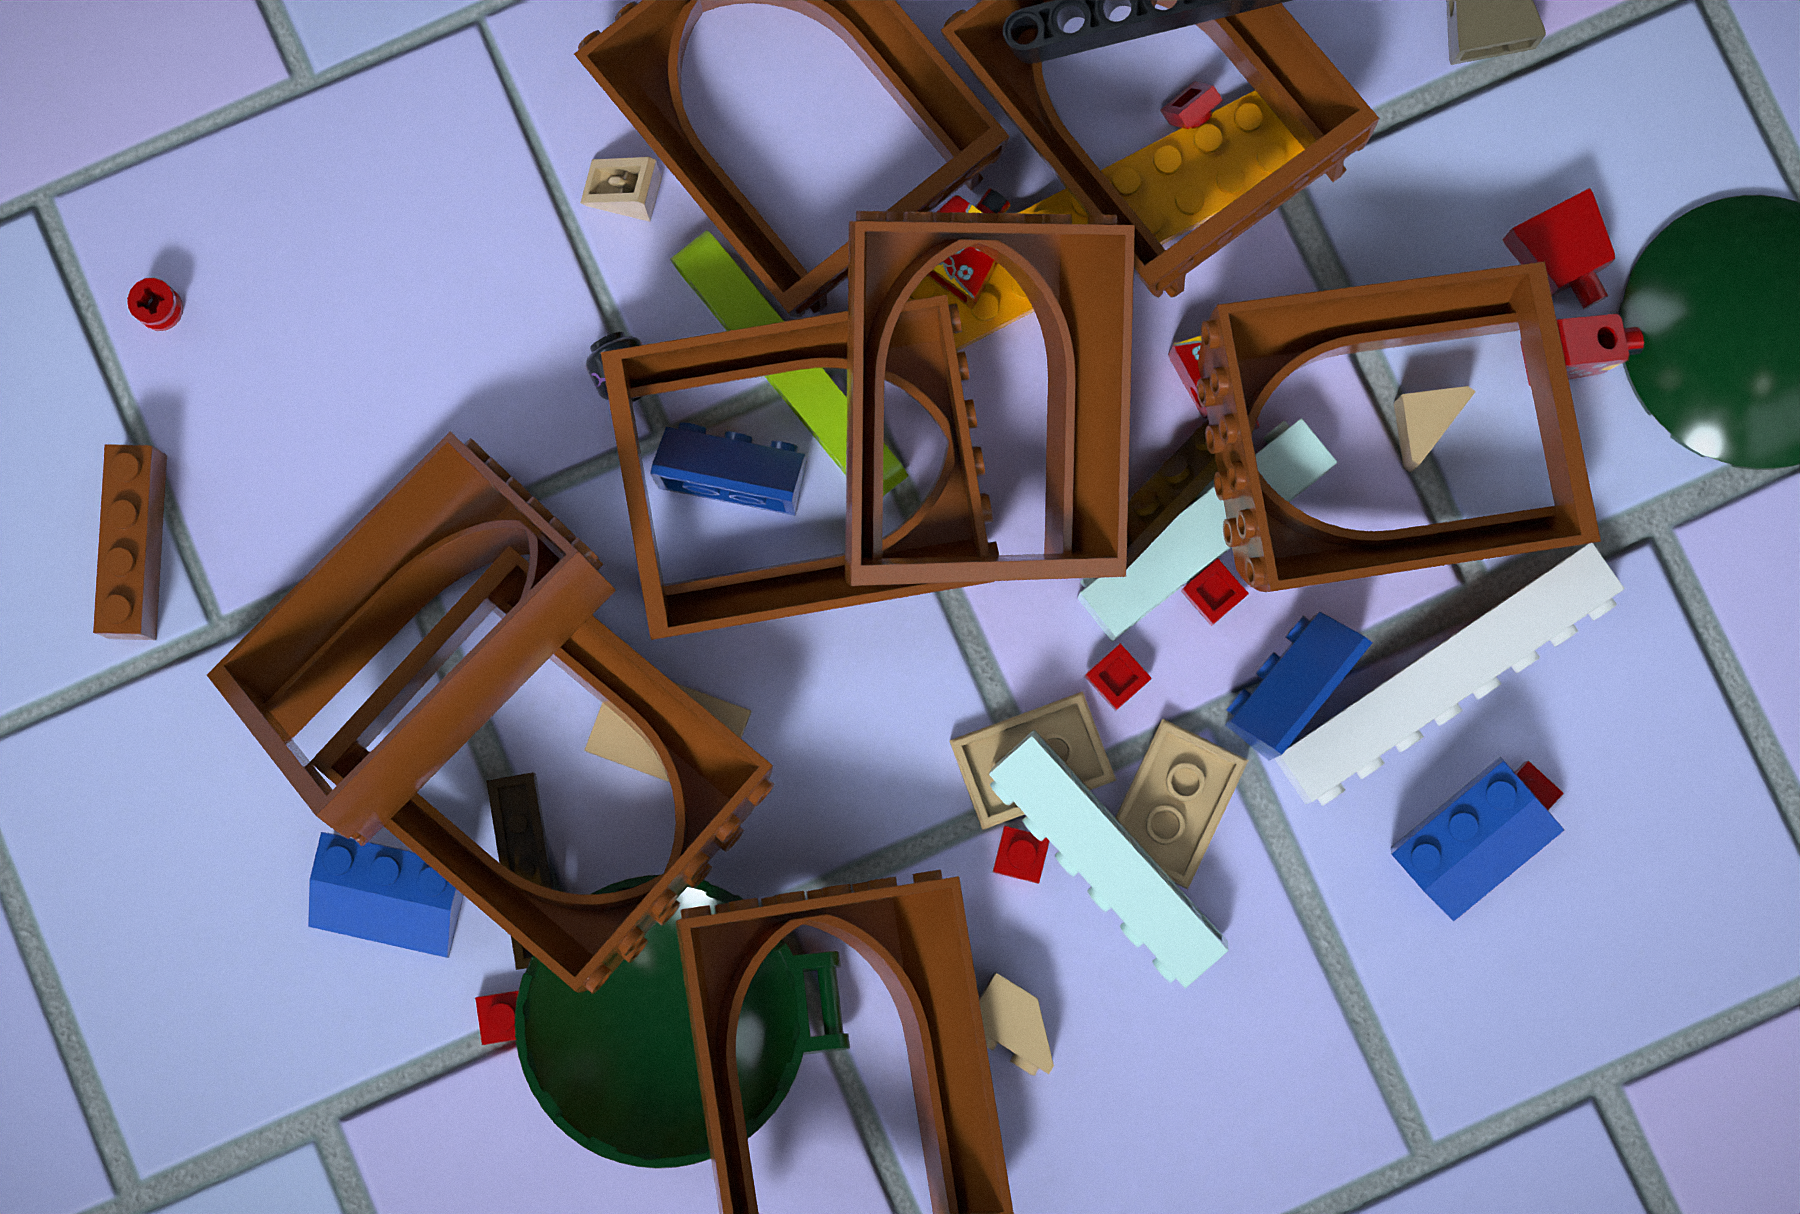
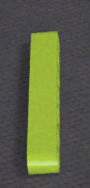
[670,230,909,496]

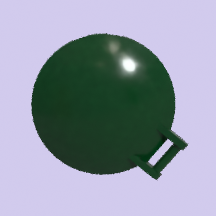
[1619,195,1800,470]
[515,875,850,1169]

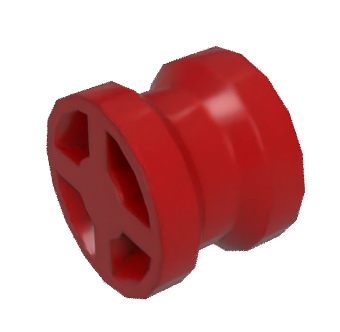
[127,278,183,331]

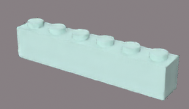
[1077,418,1337,642]
[989,730,1229,989]

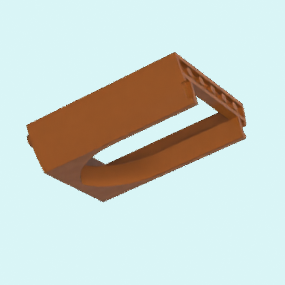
[574,0,1010,318]
[941,0,1380,298]
[845,211,1135,586]
[1197,262,1601,592]
[601,294,999,640]
[207,431,616,846]
[310,546,775,994]
[676,870,1014,1214]

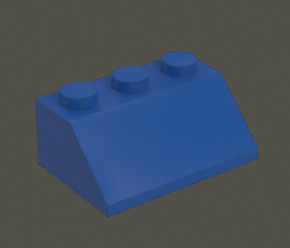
[650,422,807,516]
[1225,612,1373,761]
[1391,756,1565,922]
[308,832,464,958]

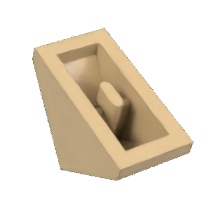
[580,157,662,222]
[1394,386,1476,473]

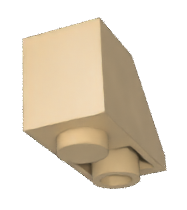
[979,972,1054,1076]

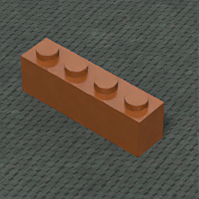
[93,444,167,640]

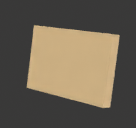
[584,682,751,782]
[949,691,1116,830]
[1115,719,1249,889]

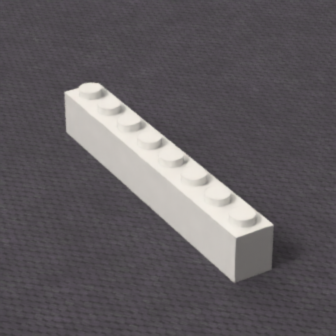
[1274,543,1625,806]

